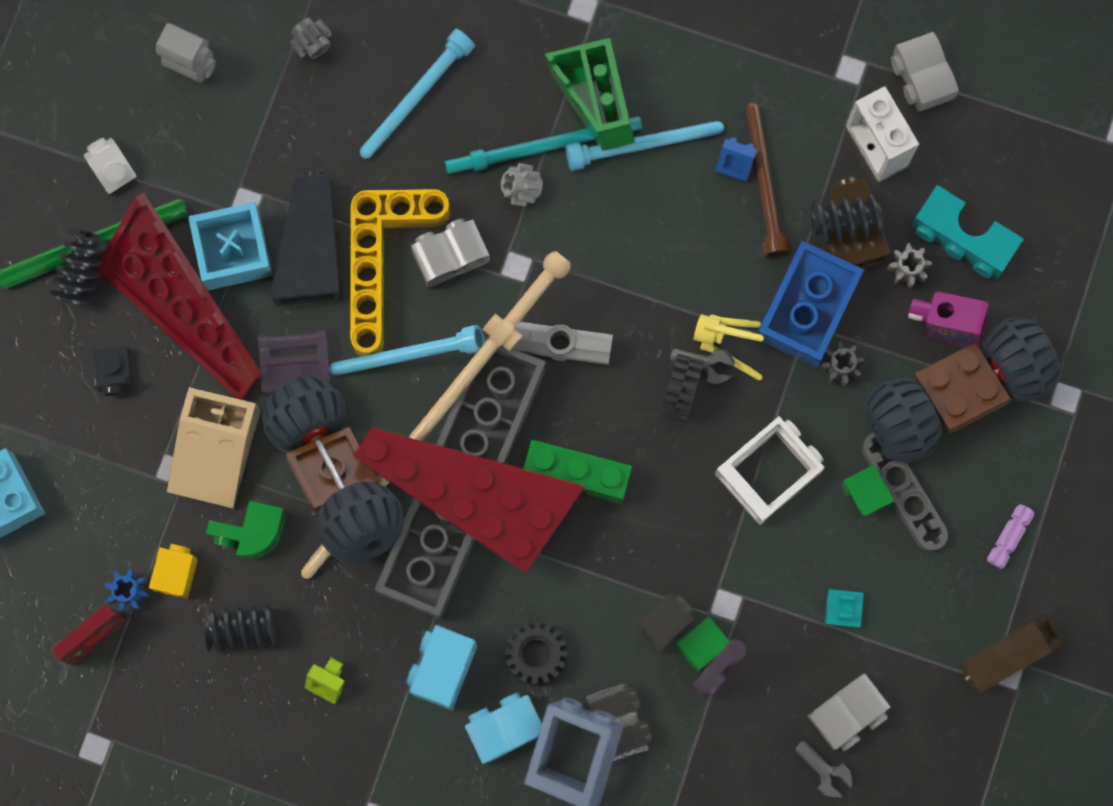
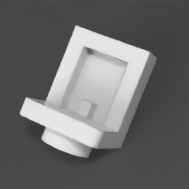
[84,138,137,194]

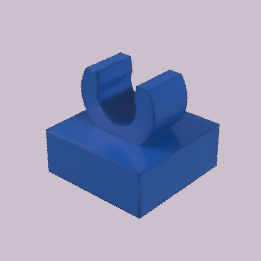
[715,137,757,182]

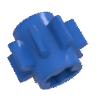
[104,569,149,613]

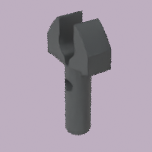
[670,348,735,384]
[796,741,852,798]

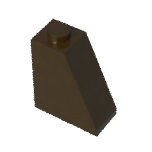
[823,177,891,268]
[962,613,1063,693]

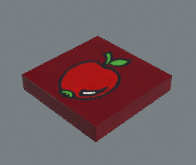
[51,605,126,666]

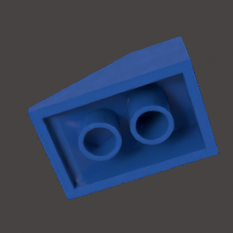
[758,241,864,368]

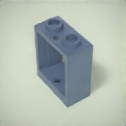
[524,698,624,806]

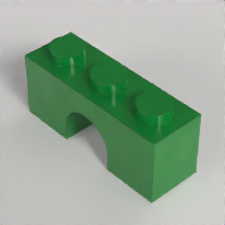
[524,440,632,505]

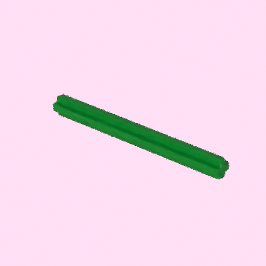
[0,199,188,289]

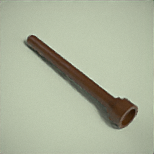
[746,103,791,258]

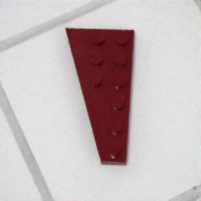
[98,193,262,400]
[353,427,585,574]

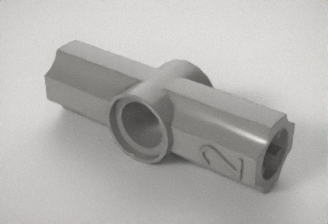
[512,322,613,365]

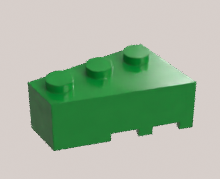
[545,38,635,151]

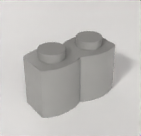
[156,23,216,83]
[891,32,959,112]
[411,218,490,288]
[807,673,890,751]

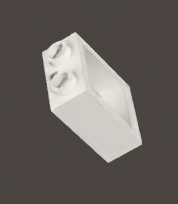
[846,86,919,182]
[715,416,825,525]

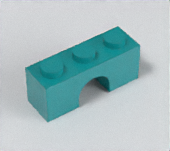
[911,185,1023,280]

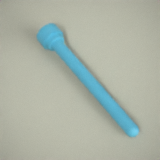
[360,29,475,159]
[565,121,724,171]
[330,325,485,376]

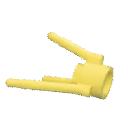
[694,314,764,380]

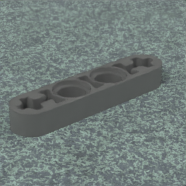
[862,433,948,552]

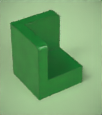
[840,465,894,516]
[675,617,730,673]

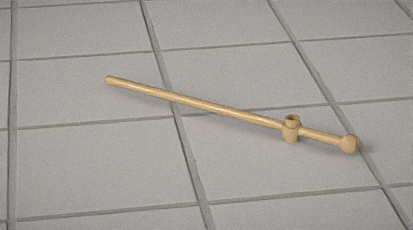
[301,251,571,579]

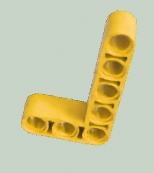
[350,190,450,357]

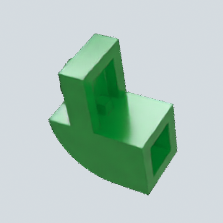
[206,501,287,559]

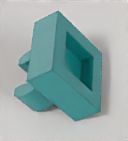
[825,589,864,628]

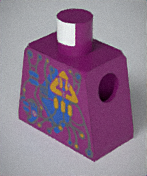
[908,292,989,349]

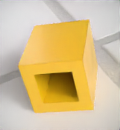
[149,544,198,599]

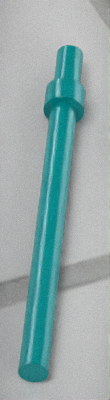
[445,116,642,174]

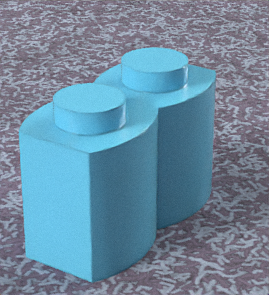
[465,692,542,765]

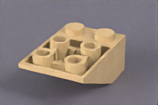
[167,387,260,509]

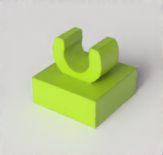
[305,658,344,704]

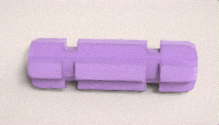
[987,504,1034,569]

